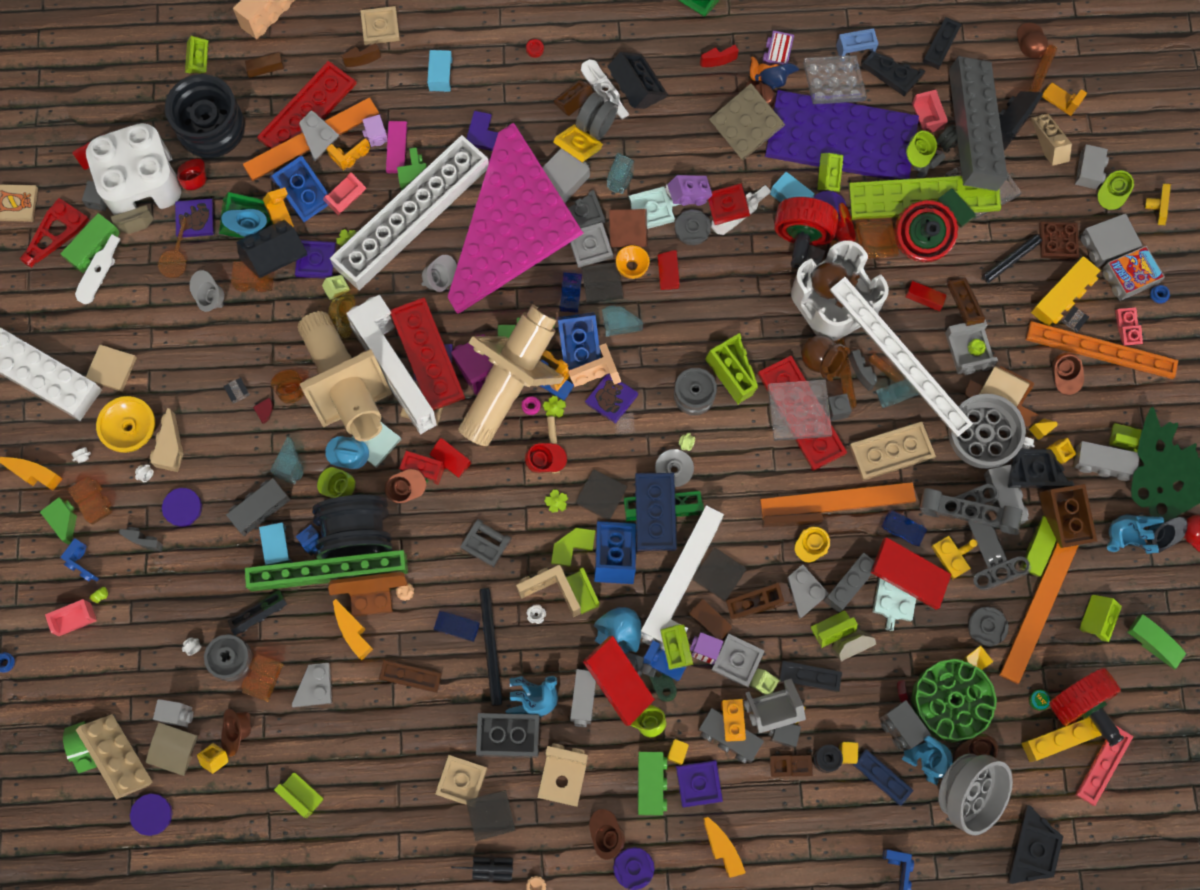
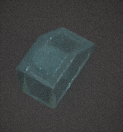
[607,153,634,194]
[602,306,643,337]
[876,379,919,408]
[270,437,303,484]

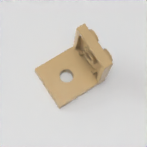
[516,565,581,618]
[538,743,588,807]

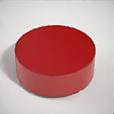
[526,39,544,58]

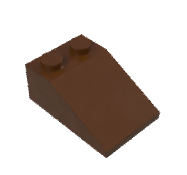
[1039,484,1098,548]

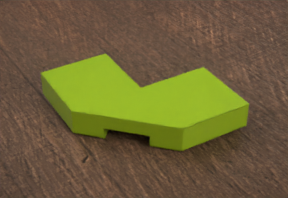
[551,528,595,567]

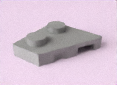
[299,110,339,161]
[787,565,829,619]
[292,663,332,708]

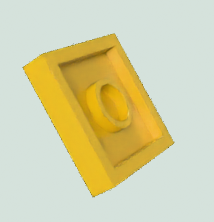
[553,124,603,162]

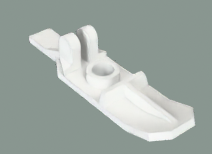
[581,59,629,119]
[711,185,771,235]
[75,235,120,304]

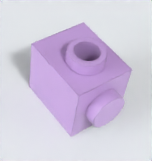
[362,115,388,147]

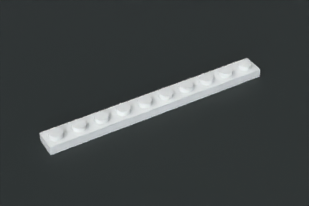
[830,277,973,437]

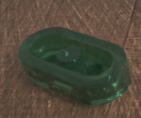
[649,670,677,702]

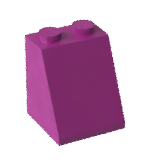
[451,334,494,395]

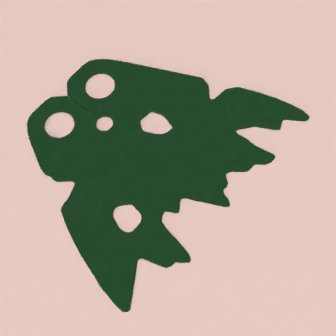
[1131,407,1200,522]

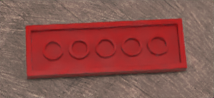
[257,61,356,149]
[390,297,465,411]
[758,356,847,471]

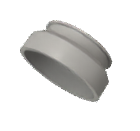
[948,394,1026,469]
[939,754,1013,835]

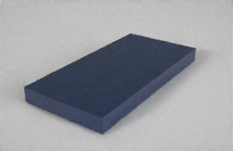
[635,473,677,551]

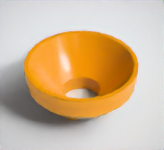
[616,245,650,279]

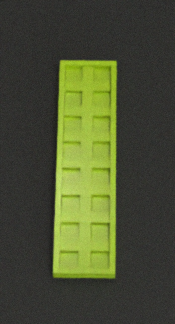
[849,176,1001,220]

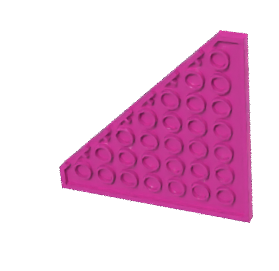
[448,123,584,314]

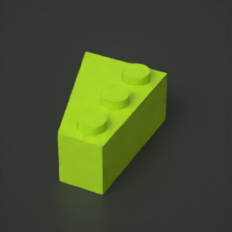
[705,333,758,404]

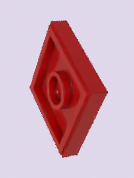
[708,183,750,226]

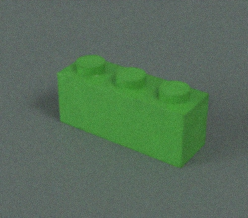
[61,213,120,273]
[638,752,667,816]

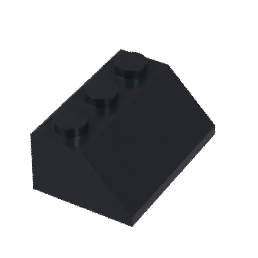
[607,52,668,109]
[999,91,1043,151]
[236,220,307,279]

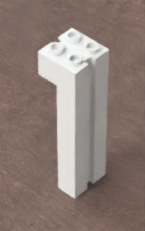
[346,295,437,435]
[641,505,724,651]

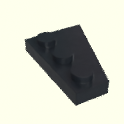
[861,52,926,97]

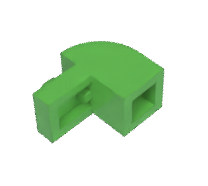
[397,148,427,191]
[63,722,97,773]

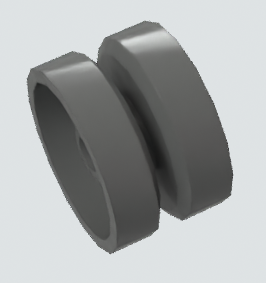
[576,92,618,140]
[674,368,717,415]
[204,634,254,682]

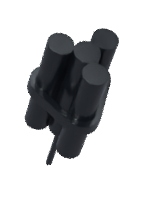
[451,855,513,882]

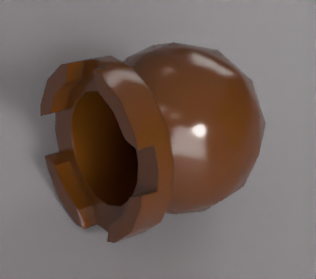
[811,262,860,309]
[801,335,850,381]

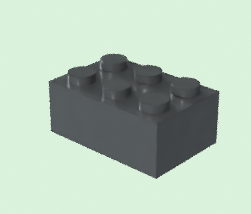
[476,713,540,758]

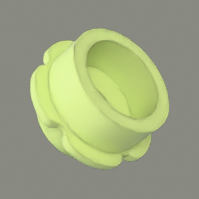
[679,433,695,451]

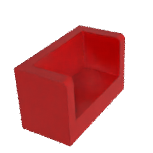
[399,451,445,485]

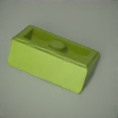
[185,36,208,73]
[817,153,843,192]
[660,625,693,670]

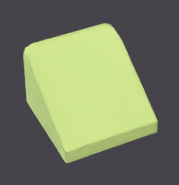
[322,275,350,300]
[749,668,779,695]

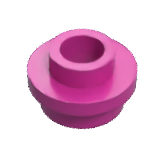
[521,396,541,415]

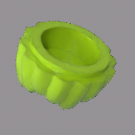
[967,339,986,357]
[89,587,108,603]

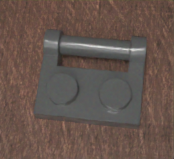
[460,519,512,568]

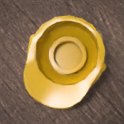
[794,527,830,563]

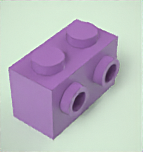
[667,175,712,206]

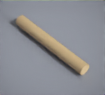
[547,416,560,473]

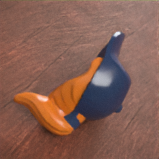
[750,56,799,89]

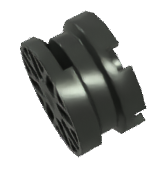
[936,124,958,153]

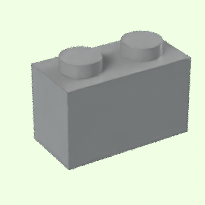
[1075,144,1109,189]
[153,699,193,727]

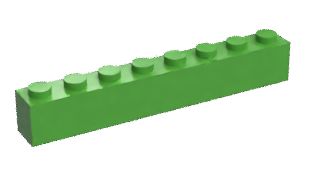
[245,550,408,592]

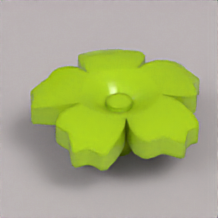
[336,229,357,247]
[543,396,566,418]
[544,490,568,513]

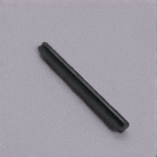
[479,588,502,706]

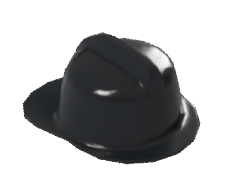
[1146,517,1187,553]

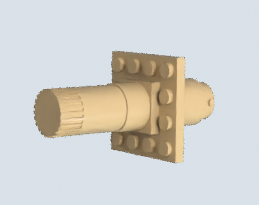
[458,304,564,446]
[297,311,392,441]

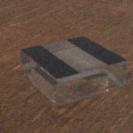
[1062,306,1089,333]
[224,377,250,404]

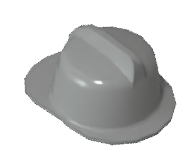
[421,255,457,292]
[190,270,225,312]

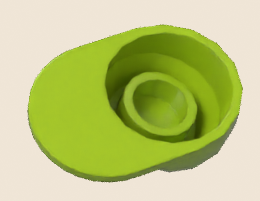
[906,131,937,168]
[1098,170,1134,210]
[317,467,355,498]
[630,705,666,738]

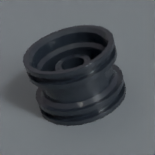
[165,74,245,158]
[312,495,393,560]

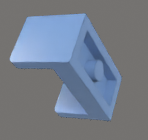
[836,28,878,61]

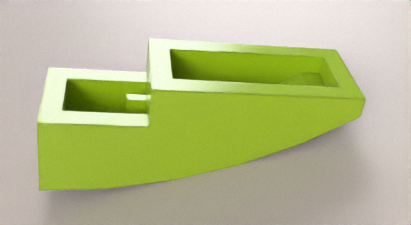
[1019,516,1056,577]

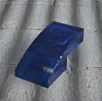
[560,272,582,313]
[881,510,927,546]
[433,611,480,642]

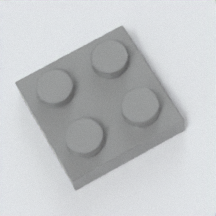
[570,223,613,268]
[712,634,764,688]

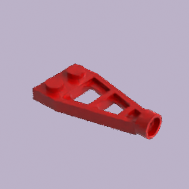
[19,198,89,268]

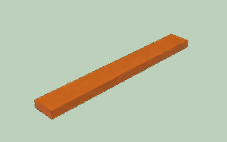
[243,97,379,182]
[1026,321,1178,379]
[760,482,916,519]
[999,542,1079,684]

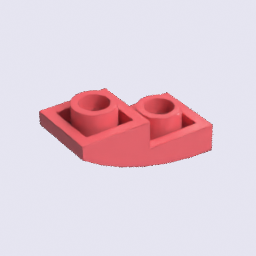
[1115,308,1143,346]

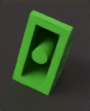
[40,497,77,545]

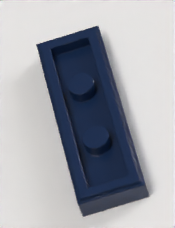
[853,749,914,806]

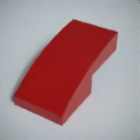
[700,45,739,67]

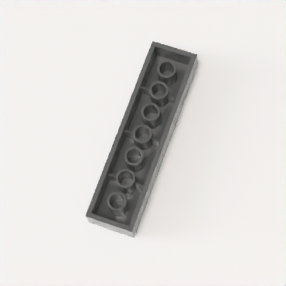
[949,56,1008,191]

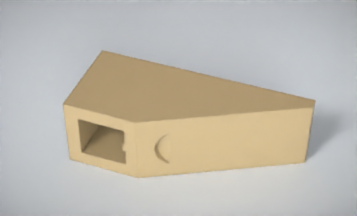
[1031,114,1072,166]
[150,408,183,472]

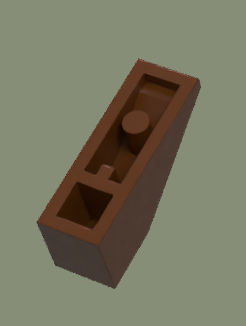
[726,583,793,620]

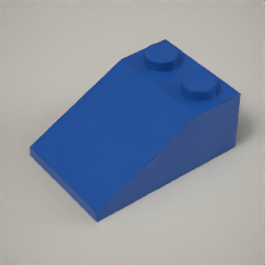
[270,155,328,222]
[557,312,601,371]
[594,521,636,584]

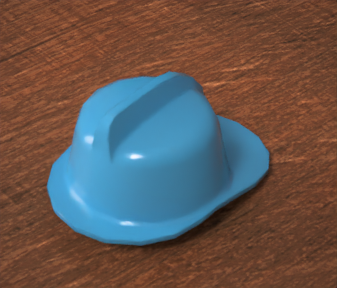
[221,209,267,237]
[326,436,369,469]

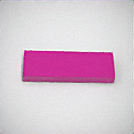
[386,121,407,173]

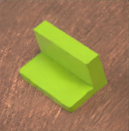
[1109,423,1142,453]
[566,568,599,615]
[1080,595,1122,642]
[811,611,858,648]
[274,773,324,818]

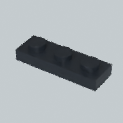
[923,17,962,70]
[228,590,287,636]
[779,661,842,692]

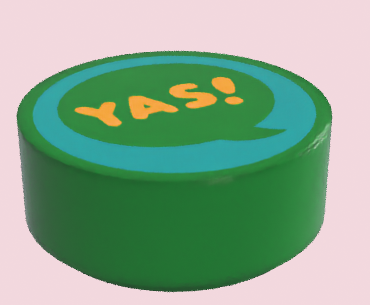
[1029,690,1051,711]

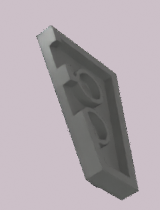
[568,189,605,228]

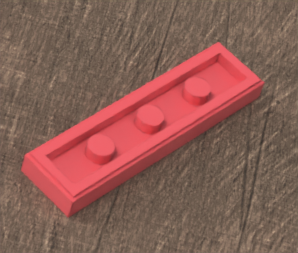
[1075,726,1134,806]

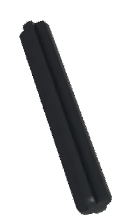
[982,234,1042,283]

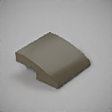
[146,723,198,776]

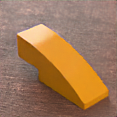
[0,457,62,491]
[333,599,373,660]
[703,817,745,878]

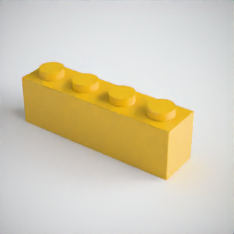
[1031,256,1101,326]
[1021,717,1102,762]

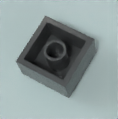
[879,701,931,752]

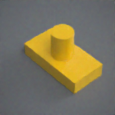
[1145,184,1171,225]

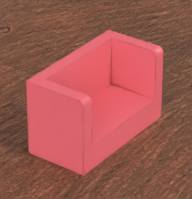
[912,90,948,133]
[323,172,366,216]
[45,599,97,636]

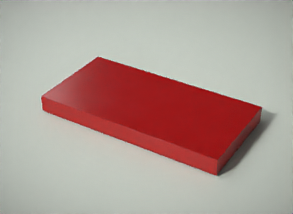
[871,537,952,610]
[583,636,655,726]

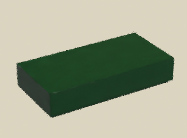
[937,188,976,228]

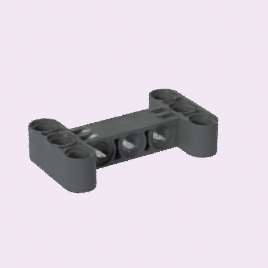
[946,484,1031,591]
[920,488,1023,535]

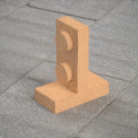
[568,343,621,387]

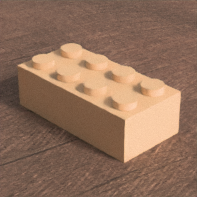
[233,0,295,40]

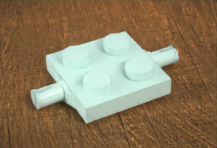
[629,187,681,229]
[872,578,916,631]

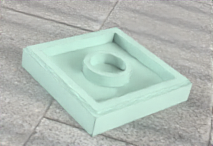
[352,422,401,468]

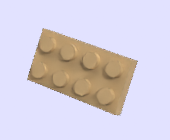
[849,422,936,481]
[76,714,152,800]

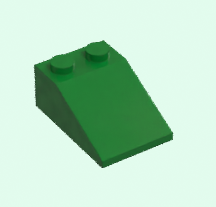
[219,192,273,238]

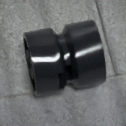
[813,745,843,773]

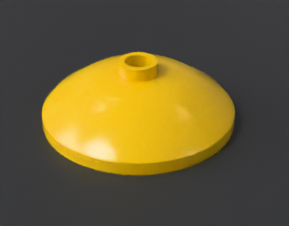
[96,396,155,453]

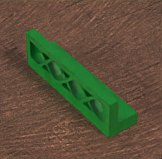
[624,491,704,522]

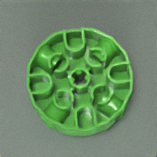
[911,659,997,743]

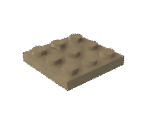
[709,84,785,160]

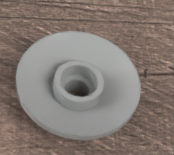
[655,449,694,487]

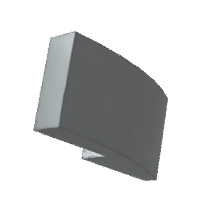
[849,350,877,391]
[119,527,163,552]

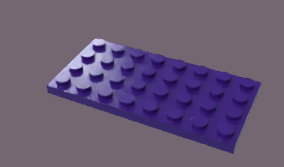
[765,90,919,180]

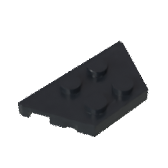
[1007,449,1074,488]
[1007,805,1064,884]

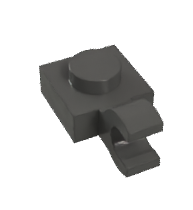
[913,150,946,178]
[626,652,656,677]

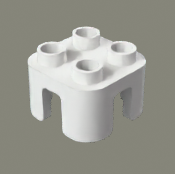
[86,123,182,215]
[791,241,889,341]

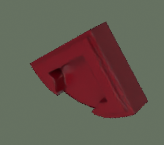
[253,398,273,424]
[897,680,911,706]

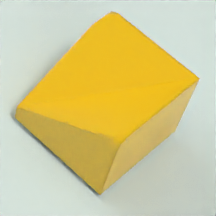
[1029,419,1058,440]
[1046,438,1076,464]
[962,646,993,670]
[667,739,688,765]
[839,742,858,764]
[197,743,228,774]

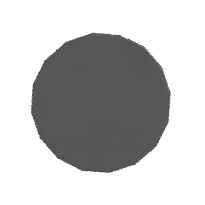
[674,209,711,246]
[968,607,1009,647]

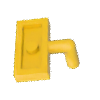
[931,536,977,580]

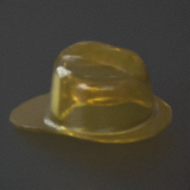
[328,293,356,338]

